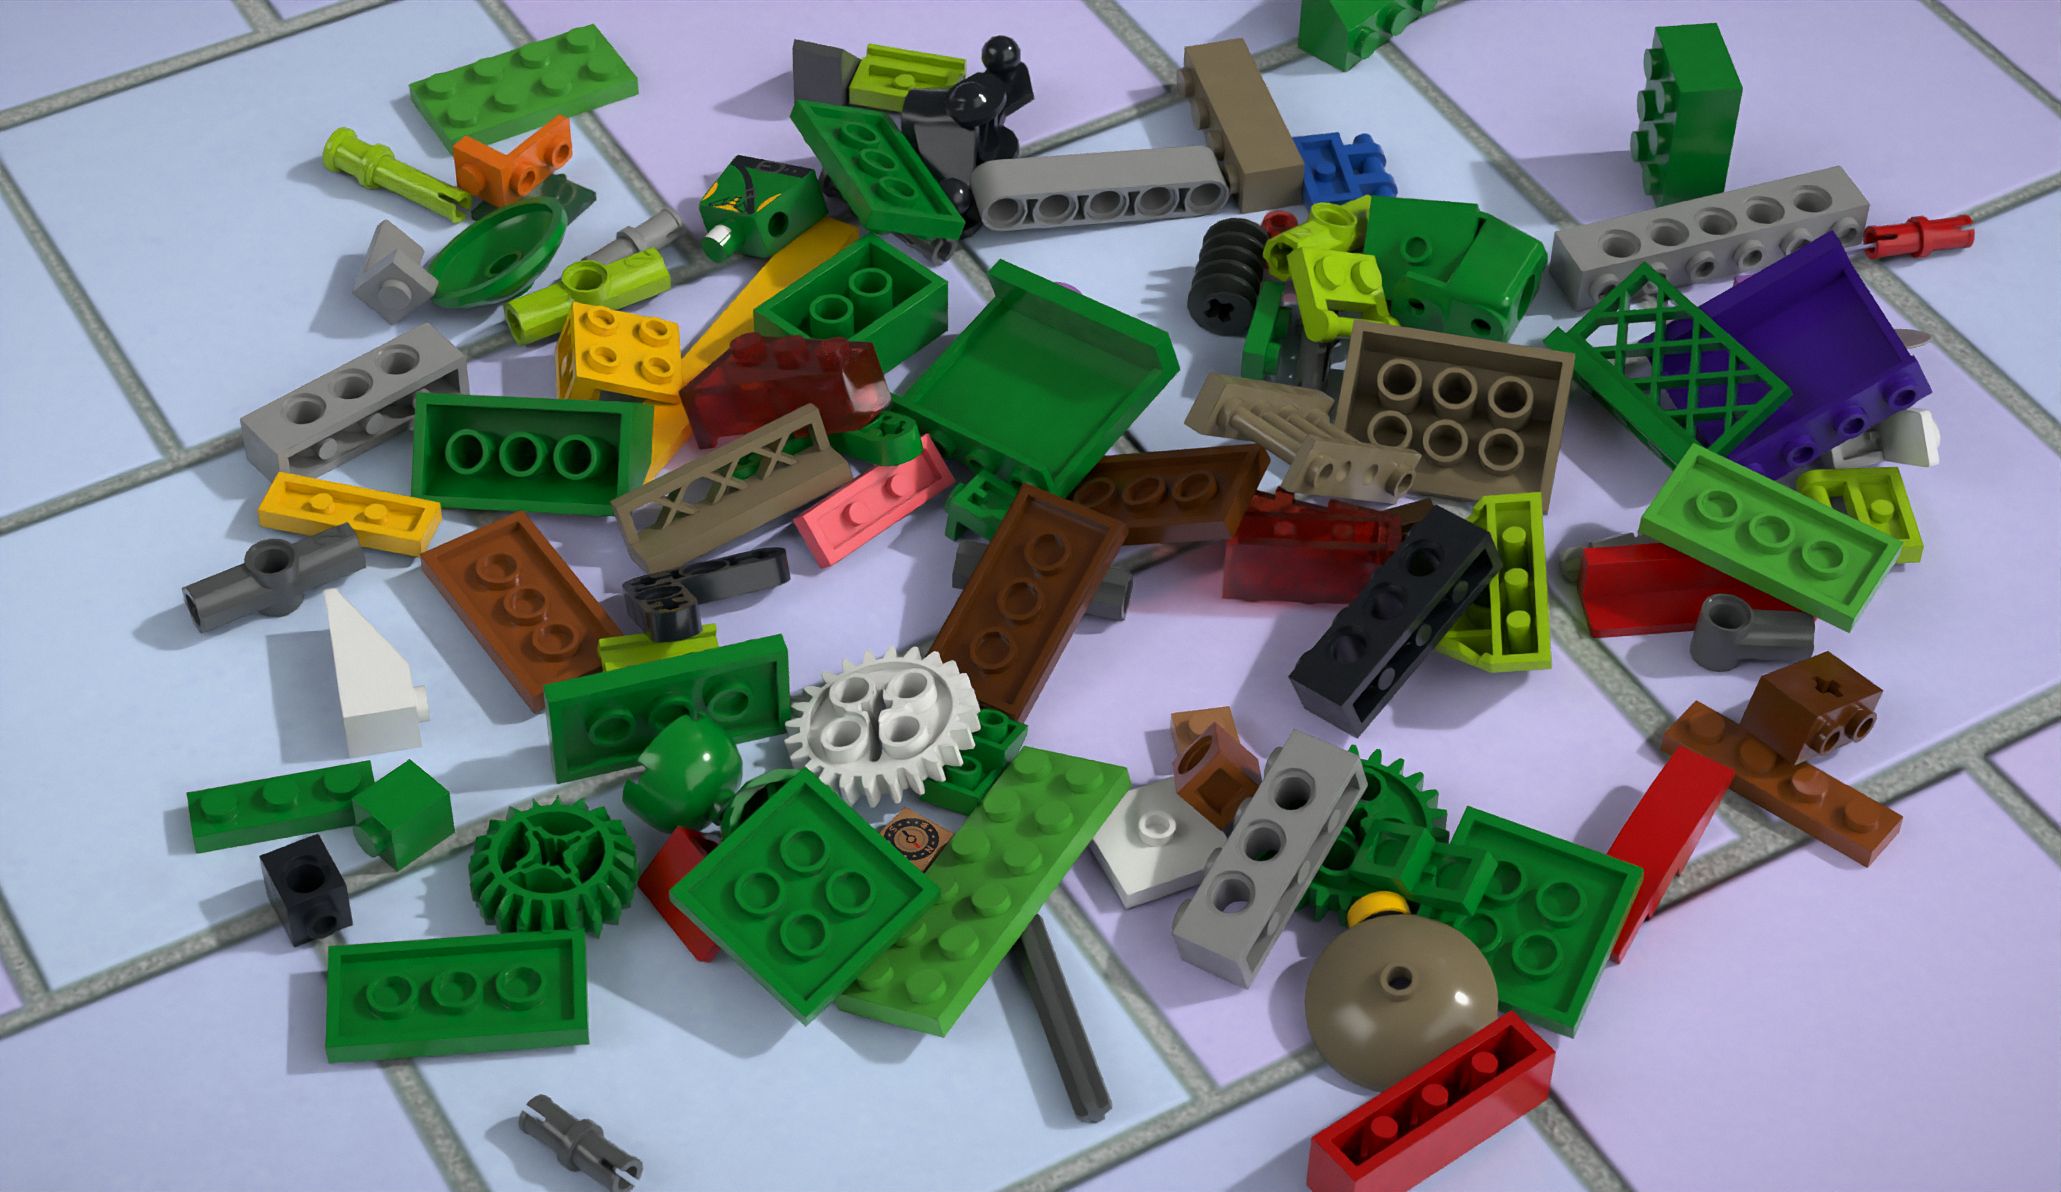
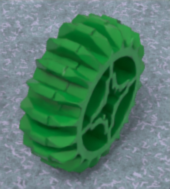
[468,795,639,939]

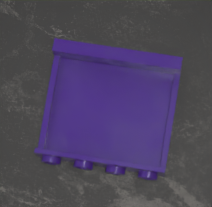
[1638,230,1933,481]

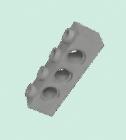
[240,321,470,483]
[1172,729,1368,990]

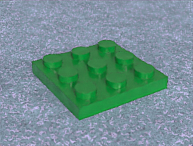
[669,766,942,1027]
[1416,805,1644,1039]

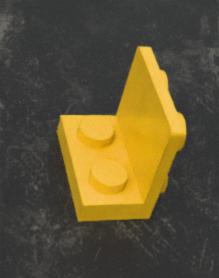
[555,302,684,404]

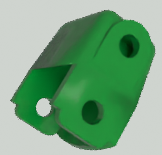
[1391,211,1548,343]

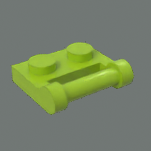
[1286,247,1401,343]
[1795,466,1924,564]

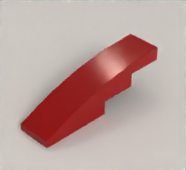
[1606,745,1735,964]

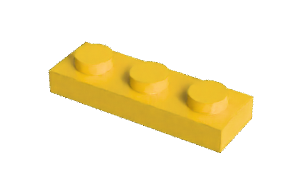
[257,471,442,557]

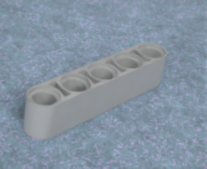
[969,145,1229,231]

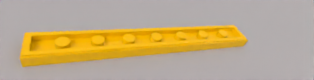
[642,216,859,485]

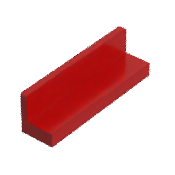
[1576,543,1817,638]

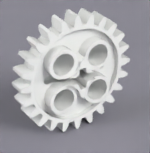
[784,646,981,808]

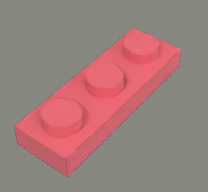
[792,433,956,569]

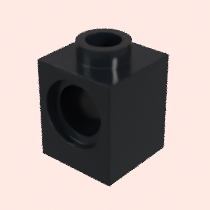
[259,834,353,948]

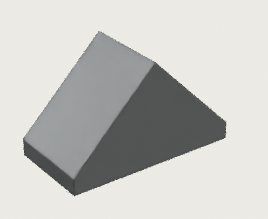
[792,39,861,107]

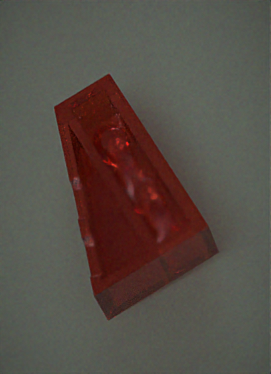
[678,332,892,450]
[1222,486,1402,604]

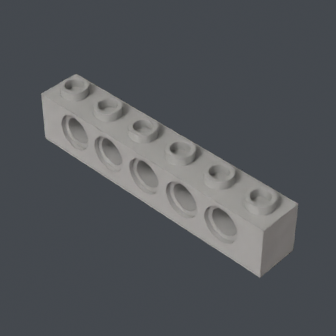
[1549,165,1870,312]

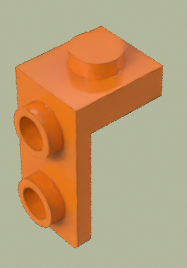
[452,114,573,208]

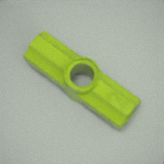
[1263,194,1371,282]
[503,247,671,347]

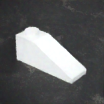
[324,588,430,758]

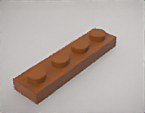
[1661,700,1904,868]

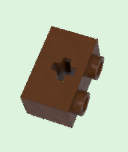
[1739,651,1884,765]

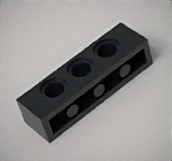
[1288,504,1504,739]

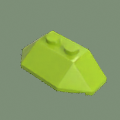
[1433,492,1552,673]

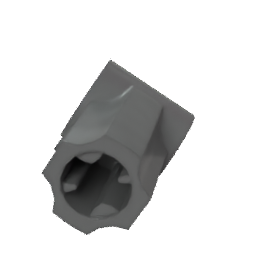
[1689,593,1815,672]

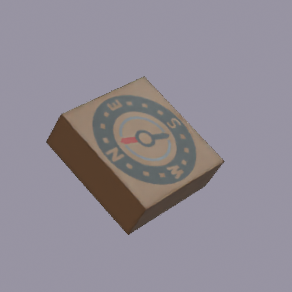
[880,807,954,874]

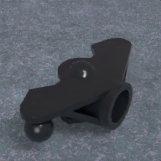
[901,35,1035,241]

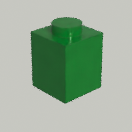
[352,759,455,872]

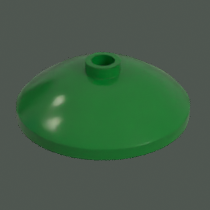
[427,196,568,309]

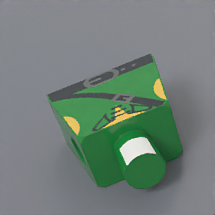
[699,155,829,263]

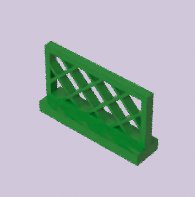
[1542,261,1793,471]

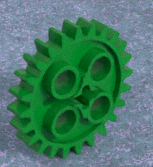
[1254,744,1450,927]

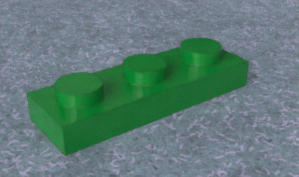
[187,760,375,854]

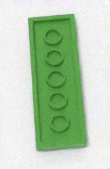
[835,746,1132,1038]

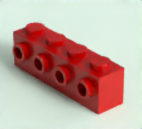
[1306,1010,1556,1192]

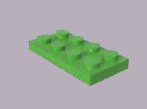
[409,23,639,157]
[1638,443,1904,633]

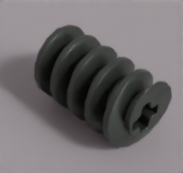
[1187,218,1270,336]

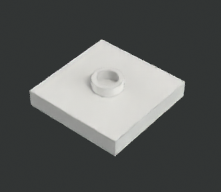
[1088,776,1228,909]

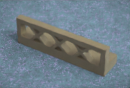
[610,403,853,575]

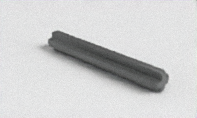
[1013,914,1113,1123]

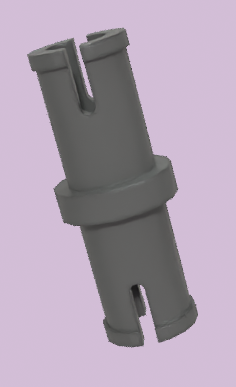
[518,1094,643,1192]

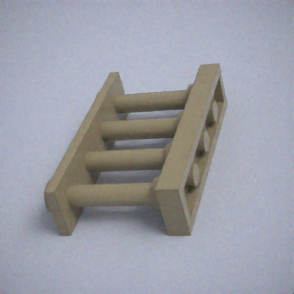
[1184,372,1422,504]

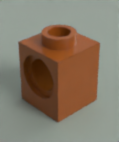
[1172,721,1262,831]

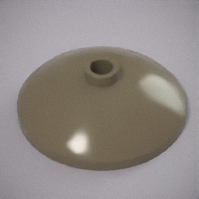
[1305,914,1498,1093]

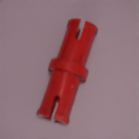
[1863,214,1975,260]

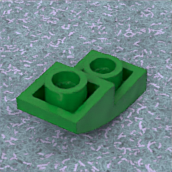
[919,709,1029,816]

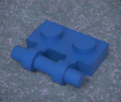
[1292,132,1398,213]

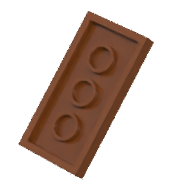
[420,510,625,713]

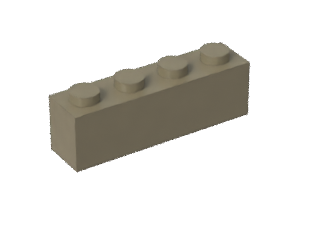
[1176,38,1305,214]

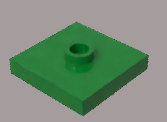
[1363,195,1480,308]

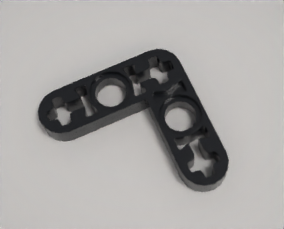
[622,547,791,642]

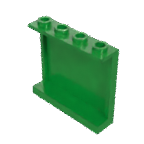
[875,259,1181,499]

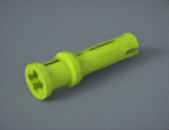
[322,126,472,224]

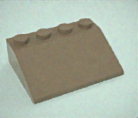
[1334,319,1575,515]

